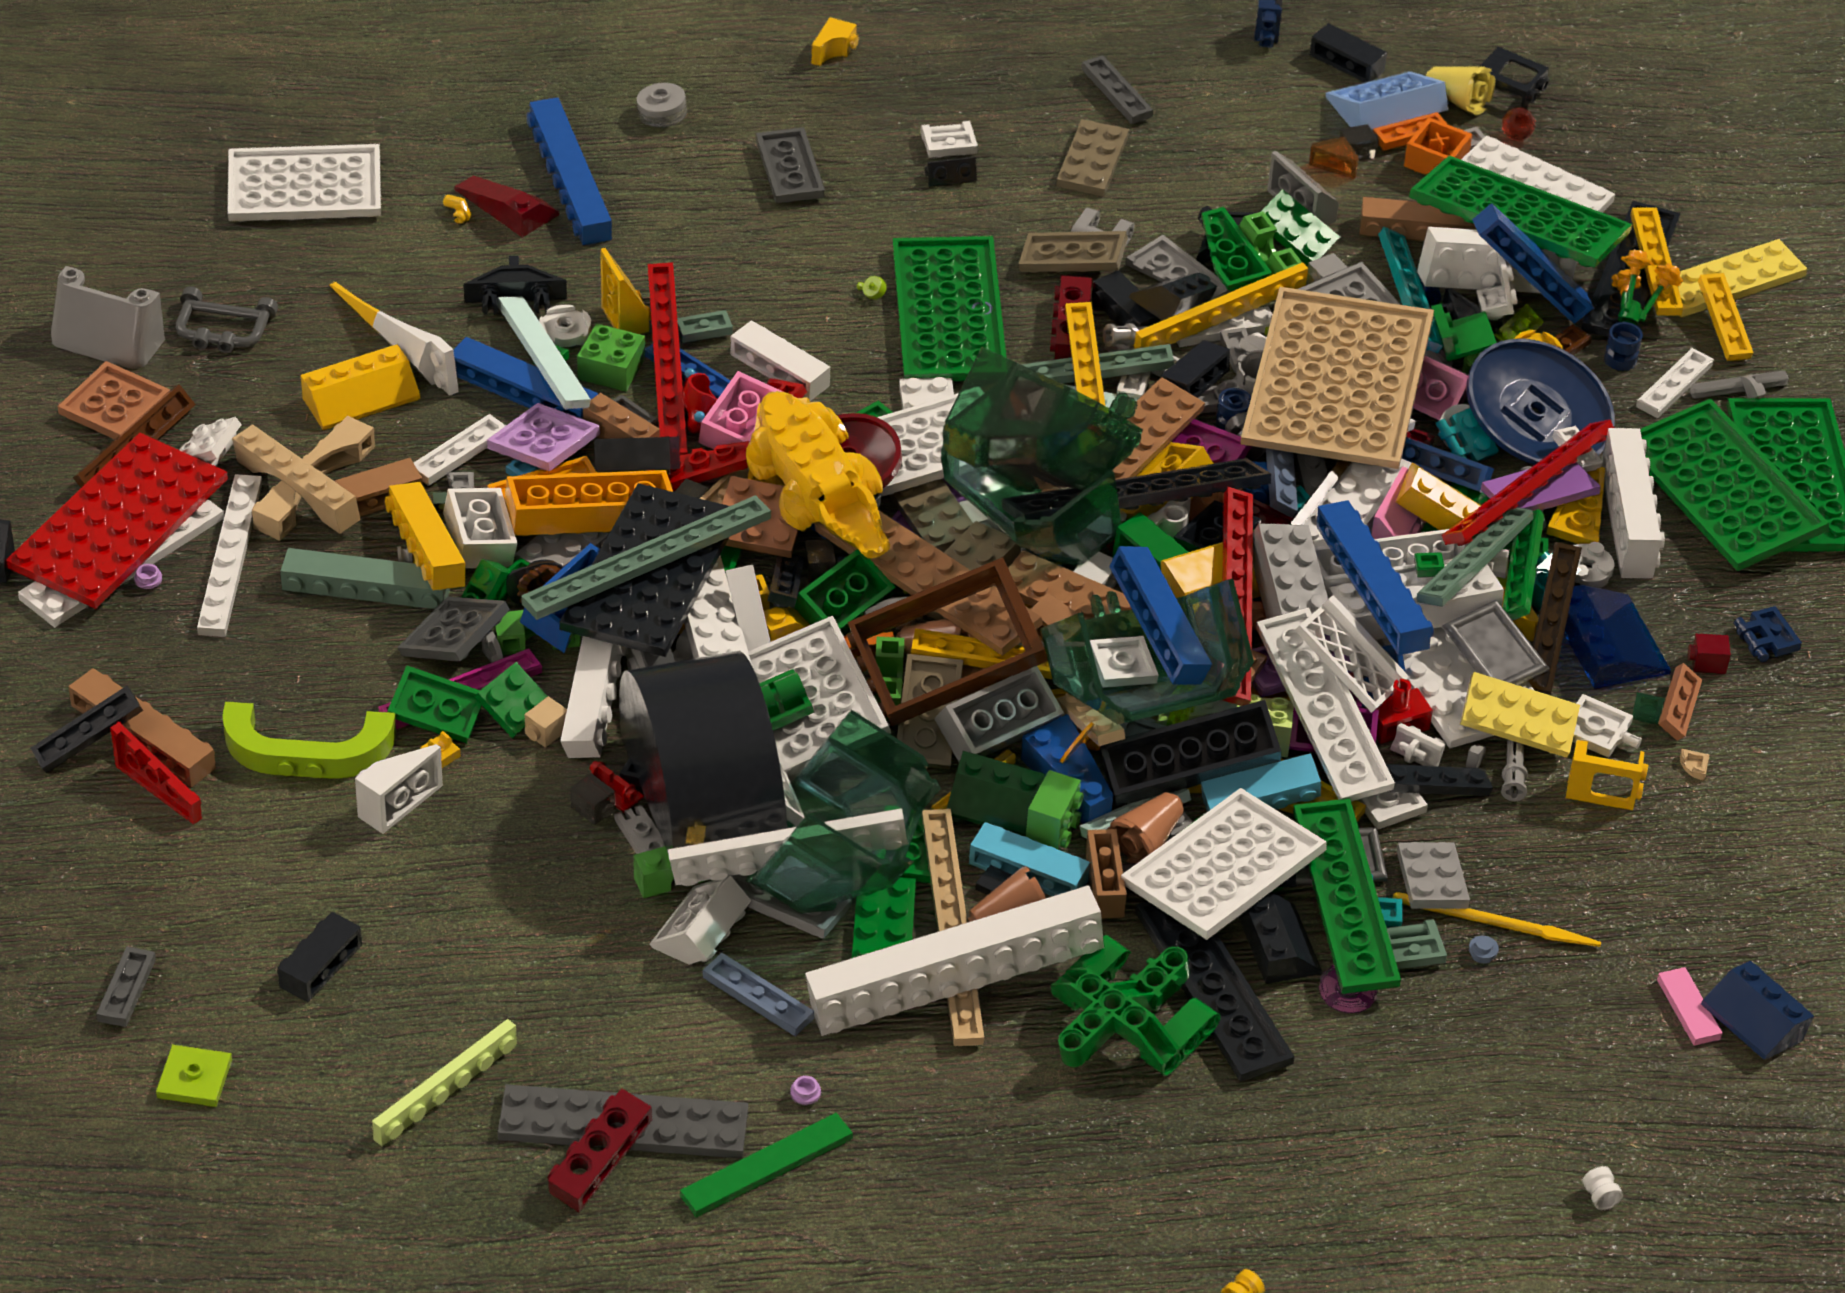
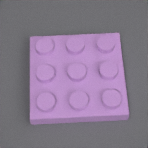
[487,403,600,472]

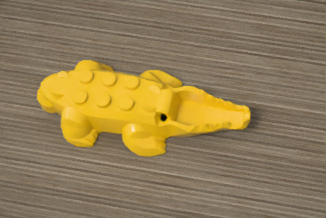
[746,391,891,559]

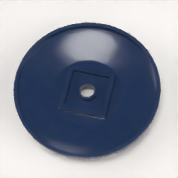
[1466,339,1615,465]

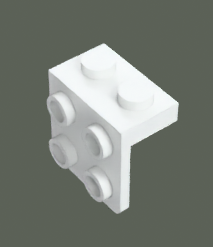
[1476,252,1517,320]

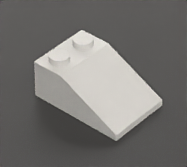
[355,744,443,834]

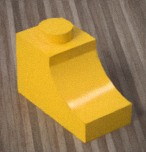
[811,17,859,66]

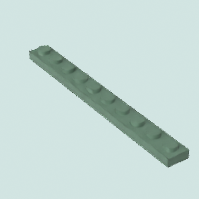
[522,495,771,620]

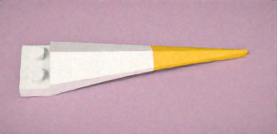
[329,282,459,396]

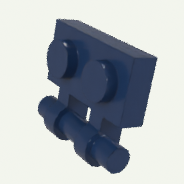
[1733,606,1802,662]

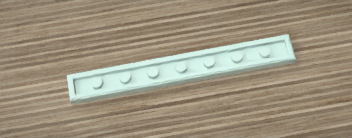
[498,296,591,409]

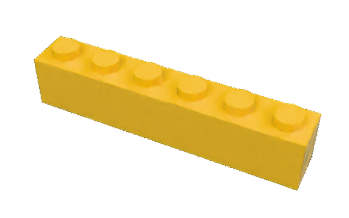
[385,482,465,591]

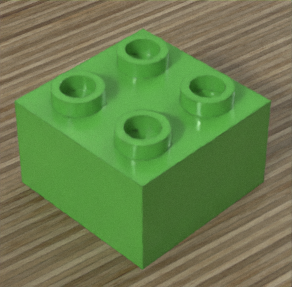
[577,323,645,392]
[1026,770,1084,851]

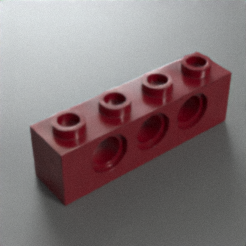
[1050,276,1092,360]
[547,1088,652,1213]

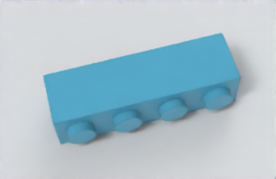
[1201,753,1321,812]
[969,822,1090,896]

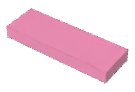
[1657,967,1722,1046]

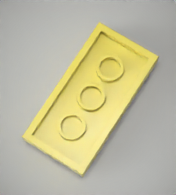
[1460,672,1580,758]

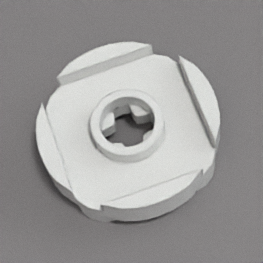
[539,305,591,347]
[1573,542,1615,589]

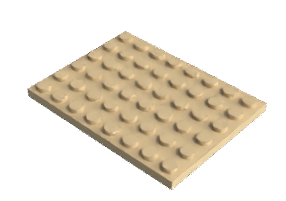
[1241,287,1434,469]

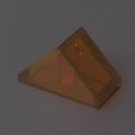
[1309,136,1359,180]

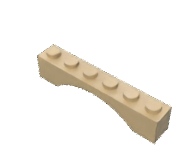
[252,416,375,541]
[232,425,360,534]

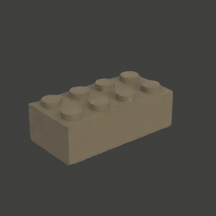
[925,521,1021,620]

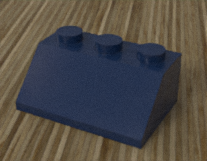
[1701,960,1814,1060]

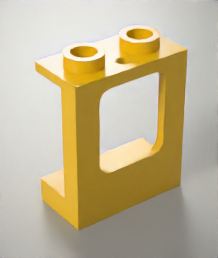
[1566,740,1648,810]

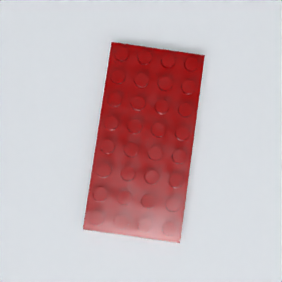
[6,433,228,609]

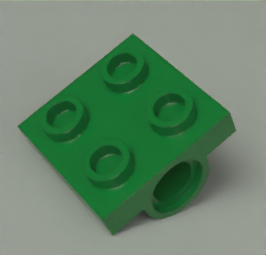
[759,669,815,731]

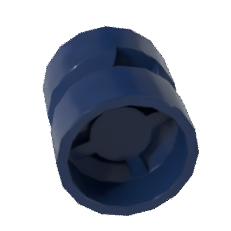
[1604,322,1643,371]
[1215,388,1251,431]

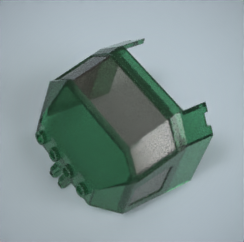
[945,347,1143,493]

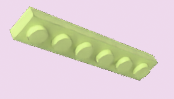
[372,1019,517,1146]

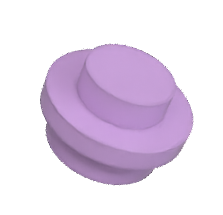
[134,564,162,589]
[791,1076,821,1105]

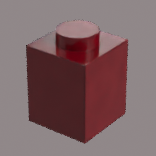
[1687,633,1731,674]

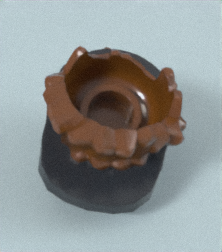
[506,559,569,605]

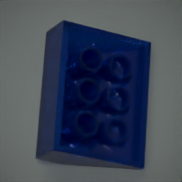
[1564,585,1671,689]

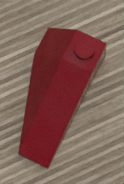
[455,175,560,238]

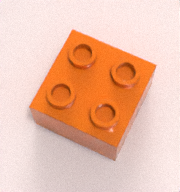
[1404,117,1473,175]

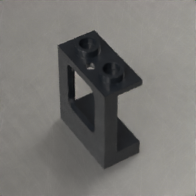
[1479,46,1549,111]

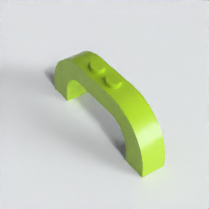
[223,702,396,779]

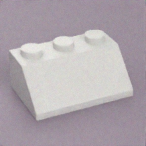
[650,875,751,964]

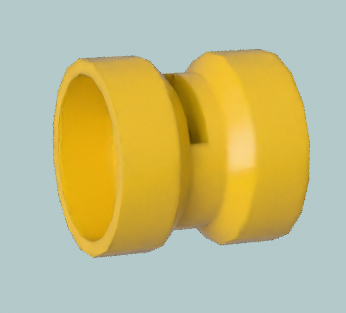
[1221,1269,1265,1293]

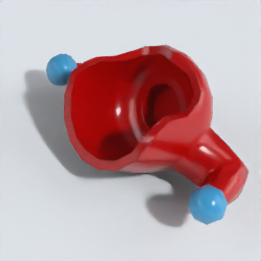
[682,368,717,434]

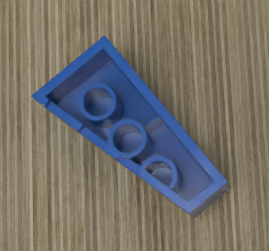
[520,543,600,653]
[1021,714,1113,824]

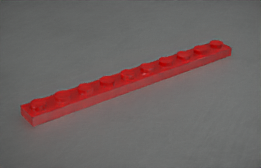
[648,262,688,455]
[1441,419,1614,546]
[1220,487,1253,706]

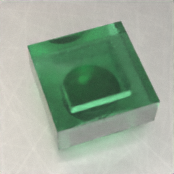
[1632,692,1665,725]

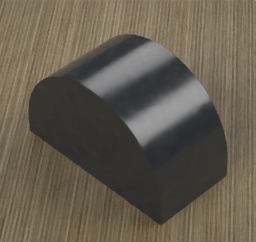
[619,651,787,855]

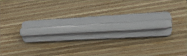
[1690,370,1788,399]

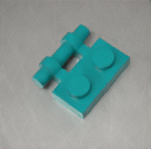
[1436,408,1499,463]

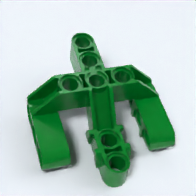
[1050,935,1220,1076]

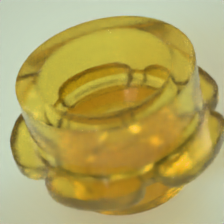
[685,822,706,845]

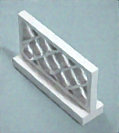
[1295,595,1409,713]

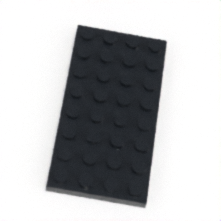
[559,483,729,657]

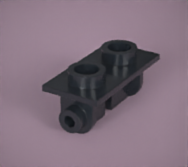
[924,157,977,187]

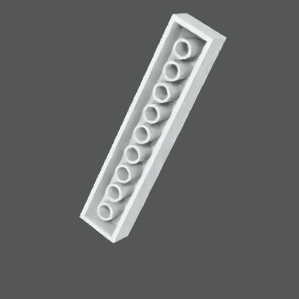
[805,885,1104,1036]

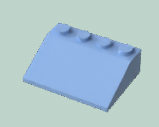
[1325,71,1448,134]

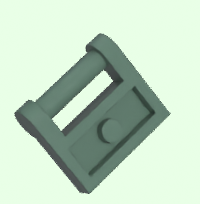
[1386,919,1447,969]

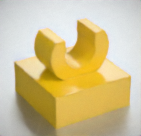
[420,731,461,768]

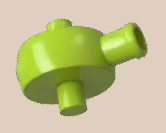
[857,276,886,300]

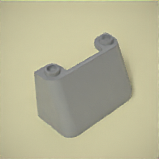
[51,266,165,369]

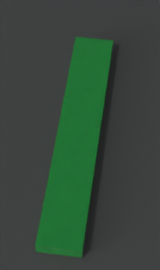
[1503,509,1544,621]
[680,1112,853,1218]

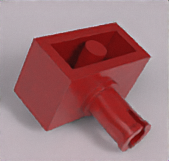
[1367,678,1433,744]

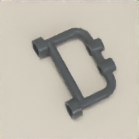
[175,287,278,353]

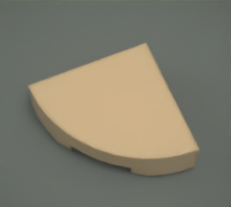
[1680,749,1709,781]

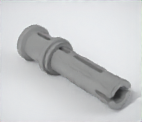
[1103,323,1149,347]
[1501,739,1527,801]

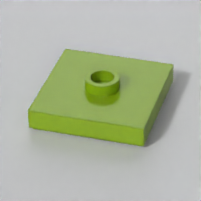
[156,1045,232,1107]

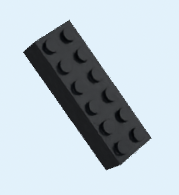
[1100,700,1281,807]

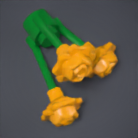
[1612,250,1683,326]

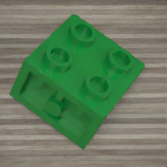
[1431,304,1496,362]

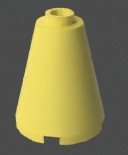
[1426,67,1495,115]

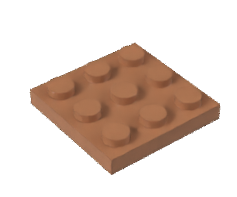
[57,361,170,439]
[722,476,799,558]

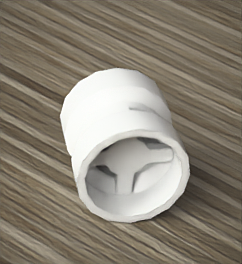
[1582,1167,1623,1210]

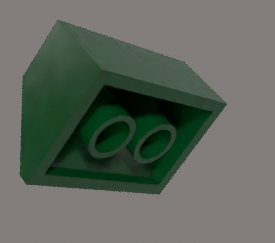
[946,751,1045,837]

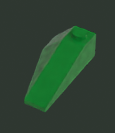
[1201,207,1272,292]

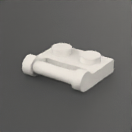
[921,121,978,158]

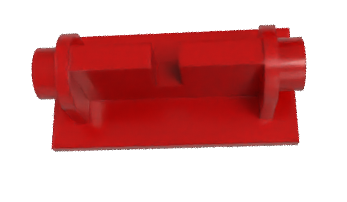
[583,761,644,813]

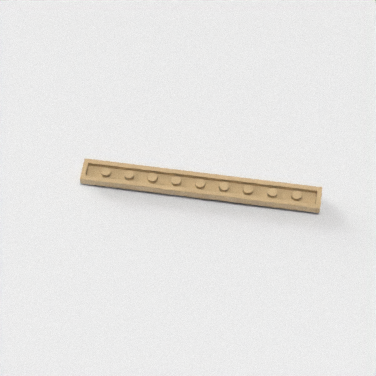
[921,809,984,1046]

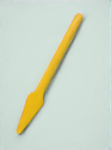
[1392,892,1601,947]

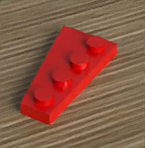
[647,441,750,491]
[110,722,202,825]

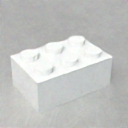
[443,488,517,568]

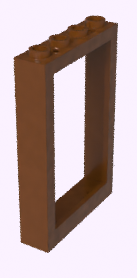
[846,557,1048,726]

